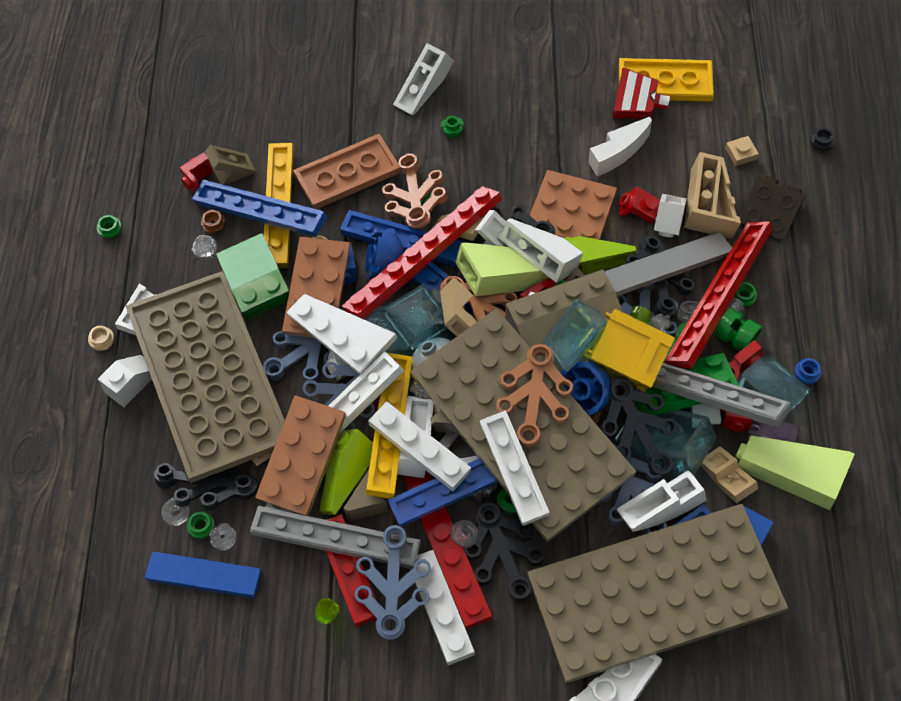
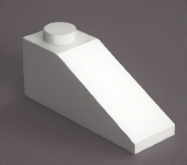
[393,43,454,116]
[500,218,583,283]

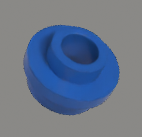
[794,358,822,384]

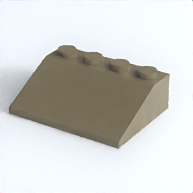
[505,269,622,373]

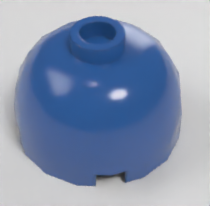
[365,230,404,279]
[561,361,611,416]

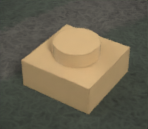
[725,136,759,166]

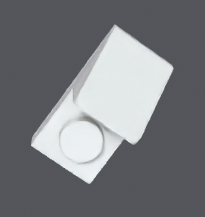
[475,210,509,247]

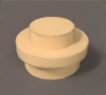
[88,326,115,351]

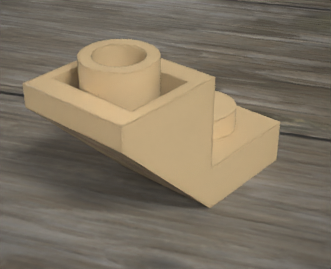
[440,277,477,336]

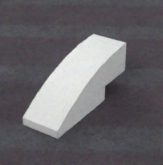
[589,117,652,177]
[397,396,434,478]
[617,470,707,532]

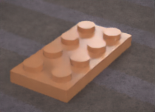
[293,134,401,209]
[282,237,351,338]
[255,395,347,516]

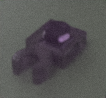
[747,420,799,443]

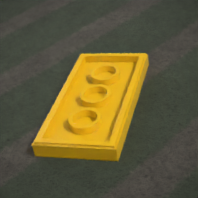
[619,58,714,102]

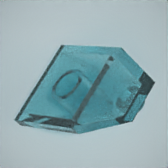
[382,284,447,350]
[544,299,608,372]
[738,356,812,412]

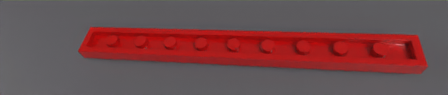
[372,395,492,630]

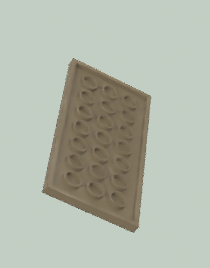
[126,271,285,483]
[410,308,636,543]
[527,504,788,684]

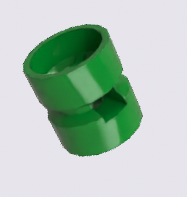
[713,308,763,352]

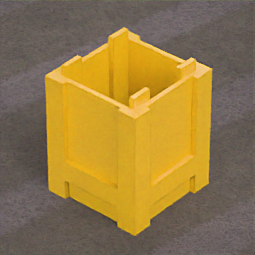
[583,309,675,392]

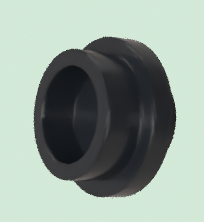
[810,127,835,150]

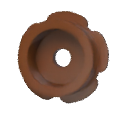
[201,210,225,233]

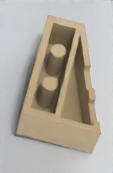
[684,152,741,239]

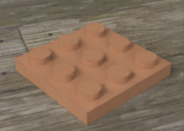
[530,170,617,240]

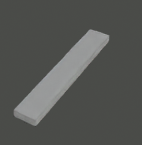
[605,232,732,296]
[652,363,791,427]
[250,506,421,569]

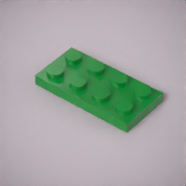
[632,353,739,416]

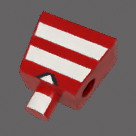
[612,68,670,119]

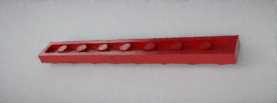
[342,186,502,320]
[665,221,773,369]

